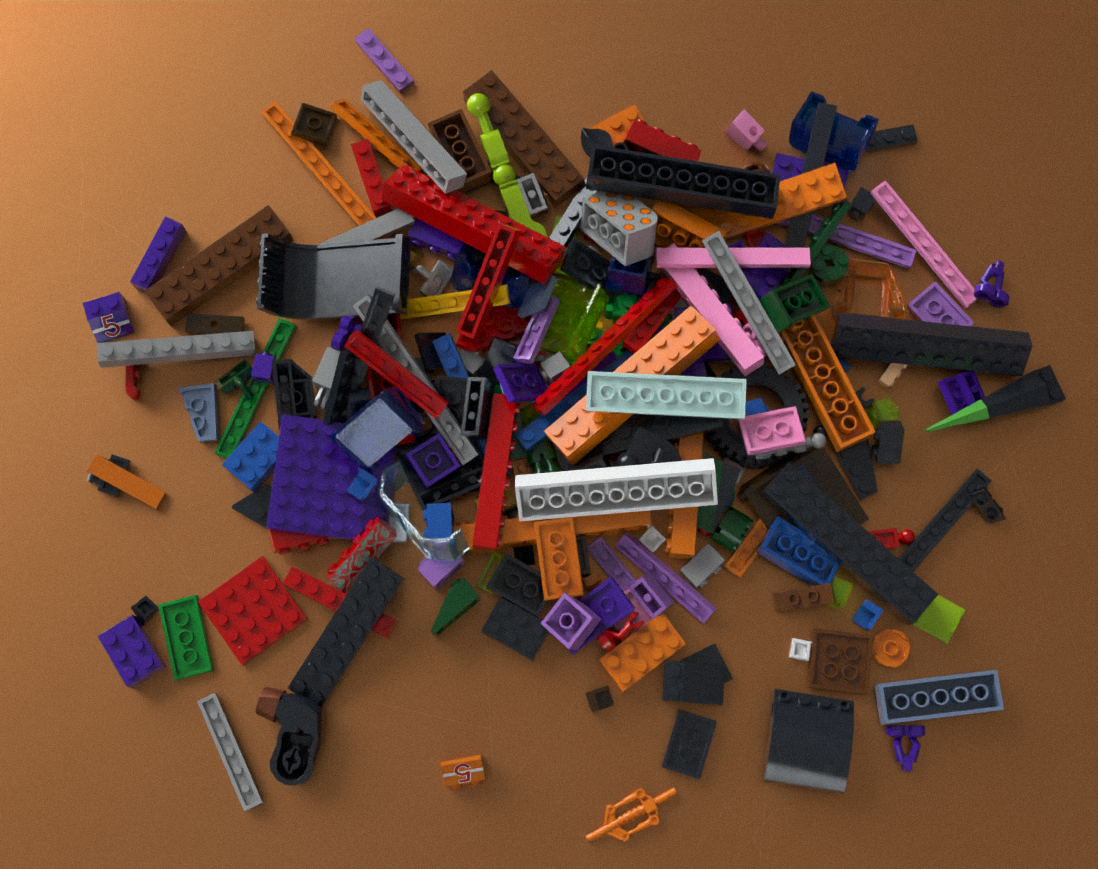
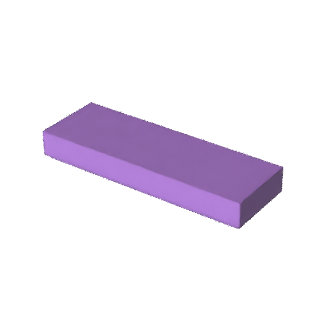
[587,536,636,592]

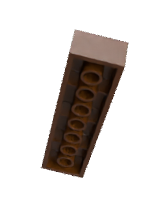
[463,70,584,208]
[144,205,293,326]

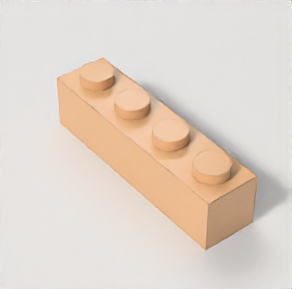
[878,363,907,389]

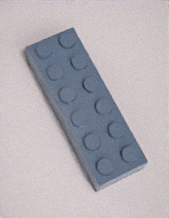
[874,670,1004,725]

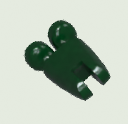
[527,437,564,474]

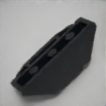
[272,359,316,431]

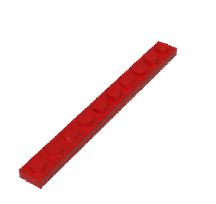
[531,277,678,416]

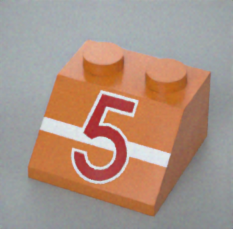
[440,755,486,790]

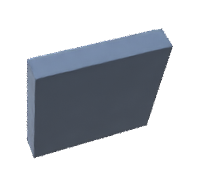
[517,275,558,319]

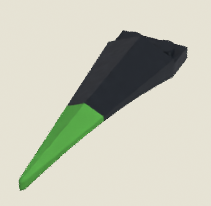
[925,365,1066,432]

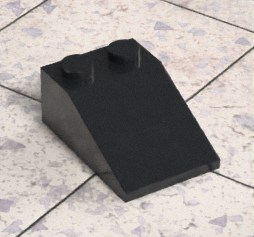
[662,661,725,705]

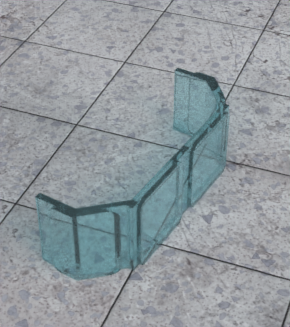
[378,461,469,561]

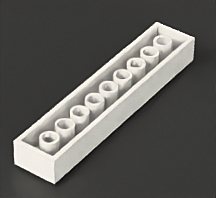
[515,458,718,521]

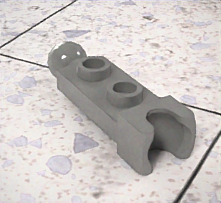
[755,433,826,460]

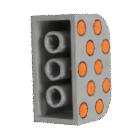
[580,191,658,266]

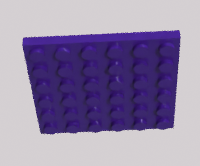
[266,414,395,541]

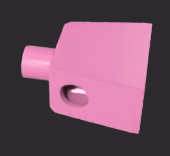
[724,110,768,152]

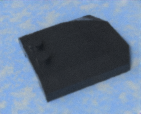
[393,428,484,512]

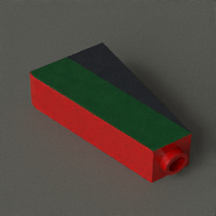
[697,453,741,535]

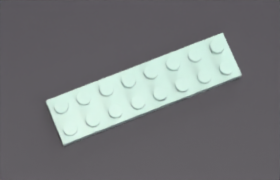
[586,371,746,419]

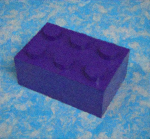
[98,615,167,688]

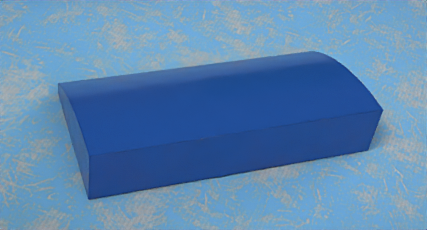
[756,516,839,586]

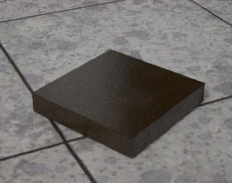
[291,103,337,147]

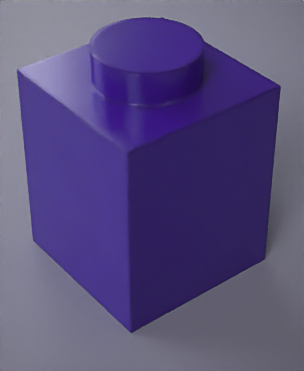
[251,352,276,383]

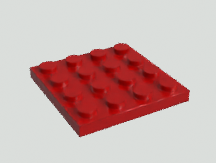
[198,556,307,666]

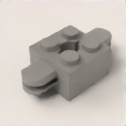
[312,346,347,410]

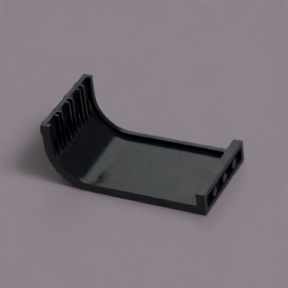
[256,233,411,320]

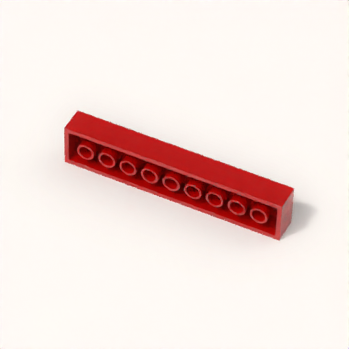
[382,164,566,284]

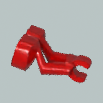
[597,612,645,652]

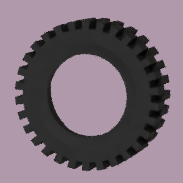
[704,362,809,469]

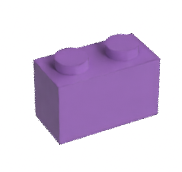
[628,572,674,619]

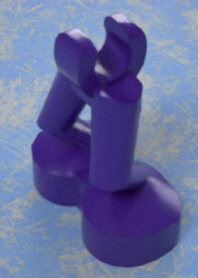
[974,260,1010,308]
[331,315,380,351]
[886,725,925,772]

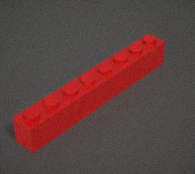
[472,393,520,552]

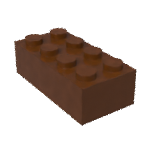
[428,109,493,193]

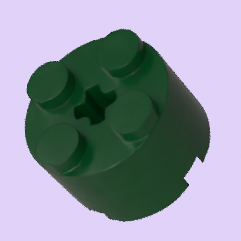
[808,244,849,288]
[711,506,754,552]

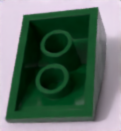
[760,274,831,333]
[431,578,481,638]

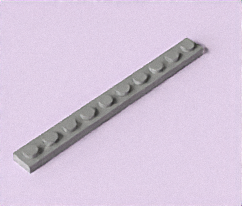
[353,295,480,465]

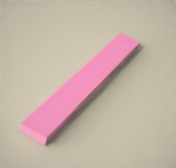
[870,180,977,309]
[656,248,811,268]

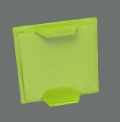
[913,595,966,644]

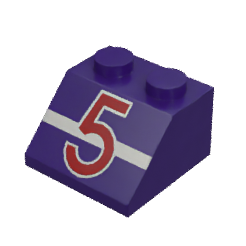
[83,292,135,343]

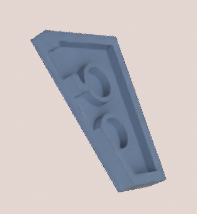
[178,383,219,443]

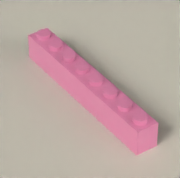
[655,244,765,376]

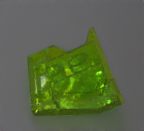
[539,279,609,360]

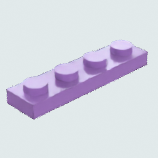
[354,28,414,93]
[513,296,560,364]

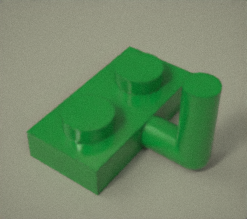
[605,294,637,319]

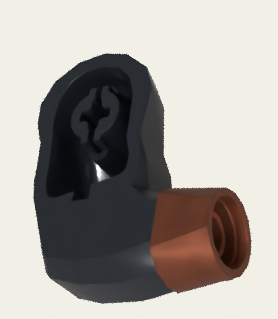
[256,687,325,786]

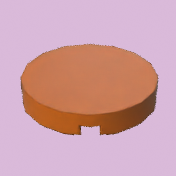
[872,628,911,668]

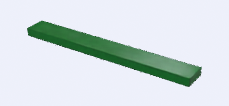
[214,318,297,459]

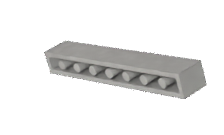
[360,80,467,194]
[97,331,255,368]

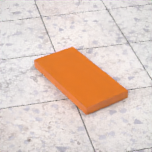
[534,517,584,601]

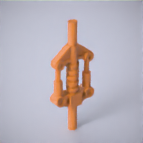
[586,788,678,843]

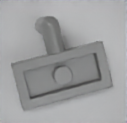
[411,260,455,297]

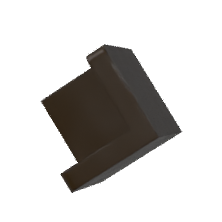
[586,685,614,713]

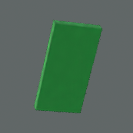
[158,595,214,681]

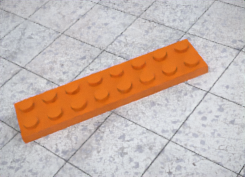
[692,163,847,241]

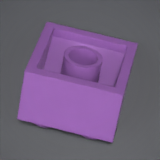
[418,556,465,591]
[541,592,601,650]

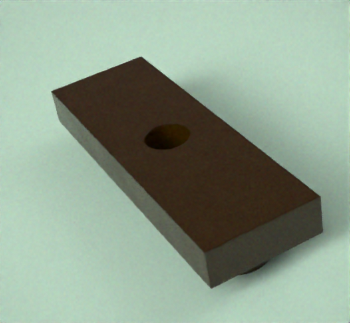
[185,314,245,335]

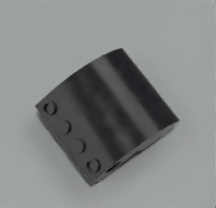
[763,689,854,794]

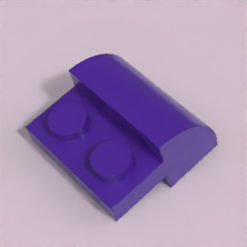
[938,371,985,415]

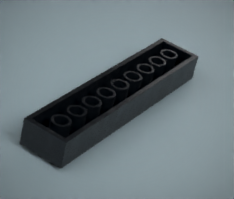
[586,145,781,219]
[831,312,1033,377]
[760,462,939,625]

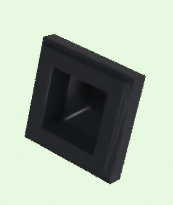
[514,545,535,565]

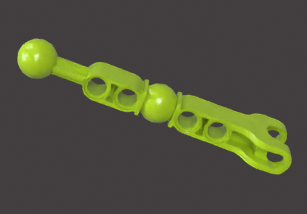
[467,93,547,237]

